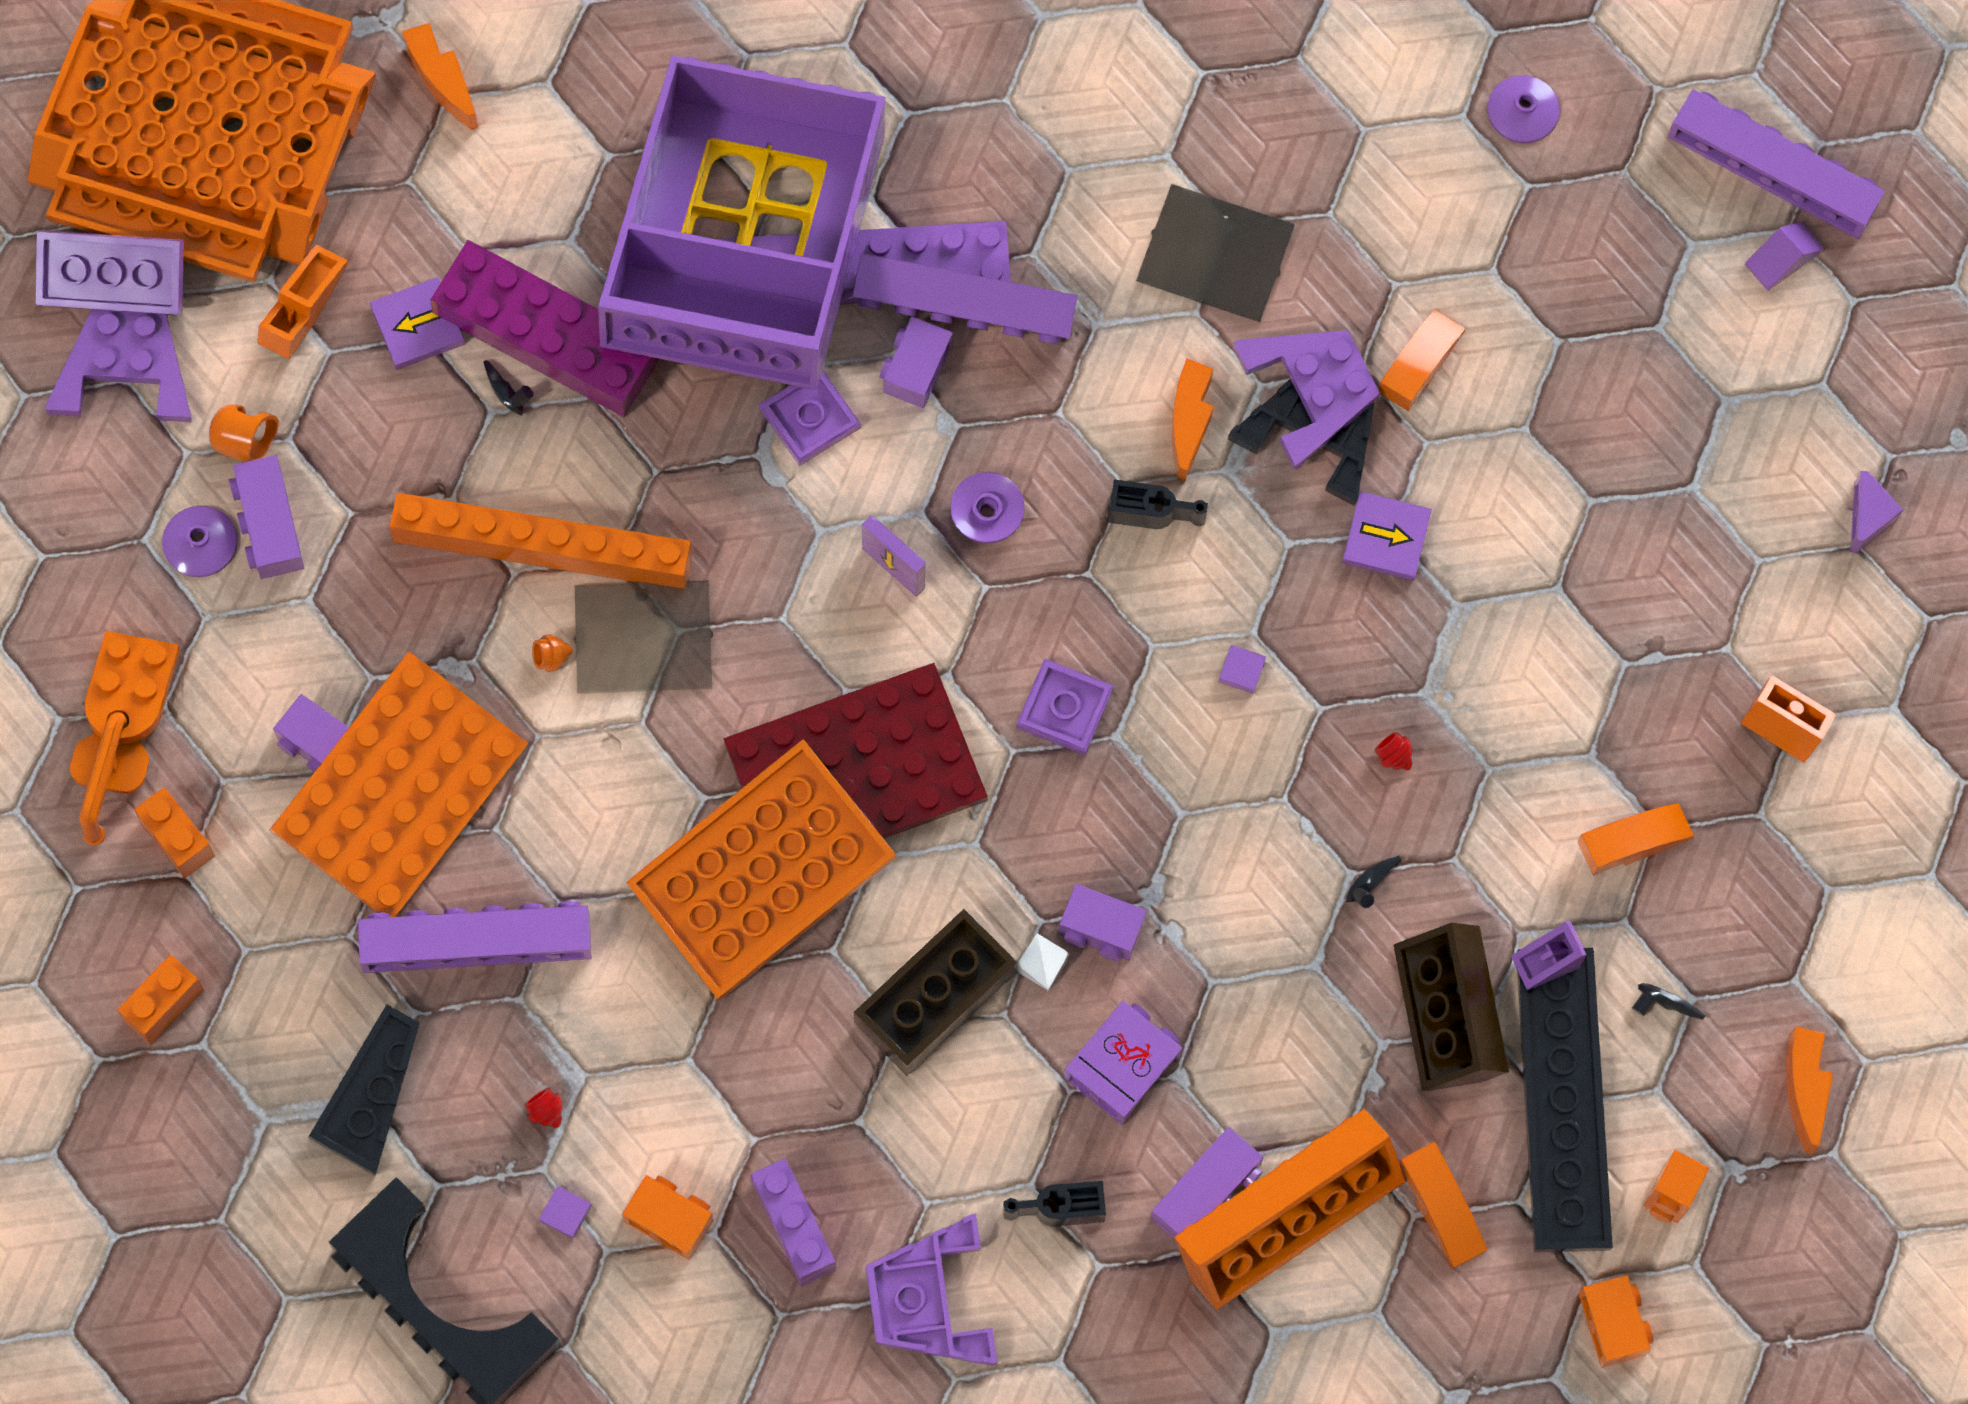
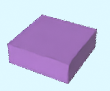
[1218,645,1266,694]
[539,1186,592,1240]

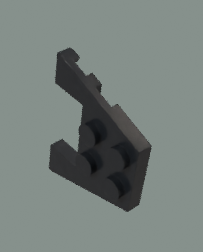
[1227,379,1375,506]

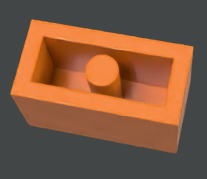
[1740,675,1836,763]
[134,787,215,879]
[117,954,204,1045]
[1643,1150,1710,1224]
[622,1175,714,1261]
[1578,1275,1654,1368]

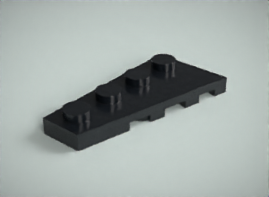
[308,1004,420,1176]

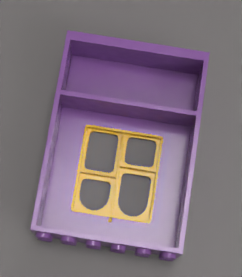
[598,55,886,390]

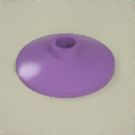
[1487,76,1560,143]
[950,472,1025,543]
[162,506,237,577]

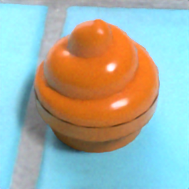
[532,634,573,672]

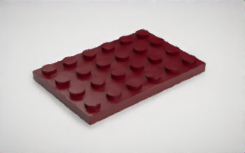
[723,663,988,839]

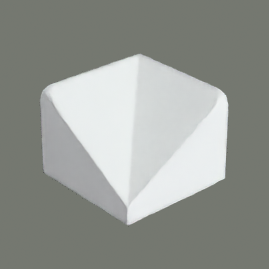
[1017,933,1069,991]

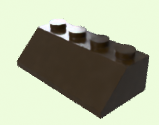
[1393,923,1509,1091]

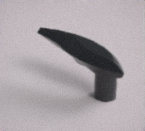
[483,360,534,416]
[1346,856,1401,908]
[1632,983,1705,1020]

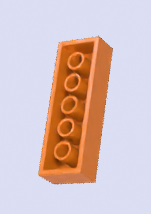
[1174,1109,1405,1310]

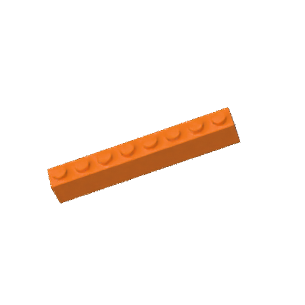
[389,493,692,590]

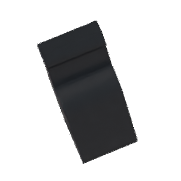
[1108,479,1208,529]
[1003,1180,1106,1227]

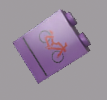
[1064,1001,1183,1126]

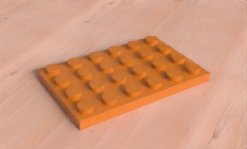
[269,651,528,917]
[626,739,898,1001]

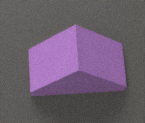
[1745,222,1825,291]
[1850,470,1903,553]
[1511,921,1587,990]

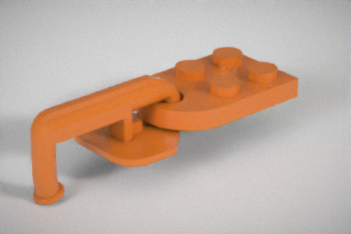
[70,631,180,846]

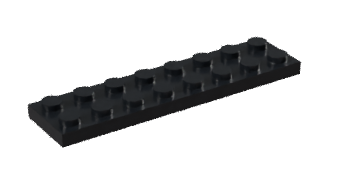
[1517,948,1613,1252]

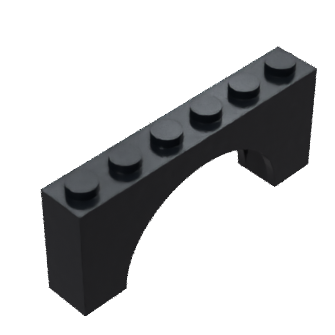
[329,1177,561,1404]

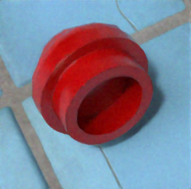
[1375,732,1413,771]
[524,1088,563,1128]

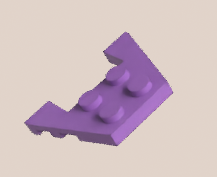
[46,309,192,422]
[1233,330,1380,470]
[866,1214,997,1366]

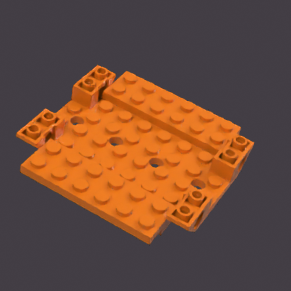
[28,0,377,283]

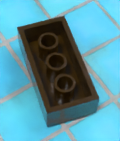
[854,909,1018,1076]

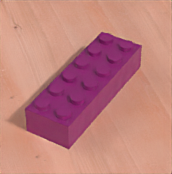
[431,240,659,417]

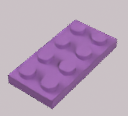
[36,230,184,315]

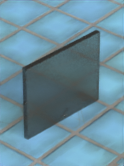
[1136,184,1295,322]
[573,580,713,694]

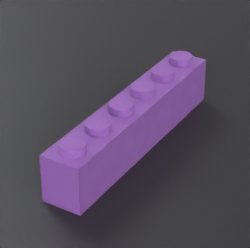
[1668,89,1885,240]
[852,253,1078,345]
[358,901,592,973]

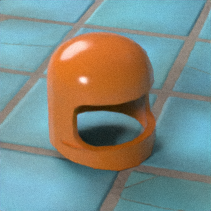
[209,404,279,463]

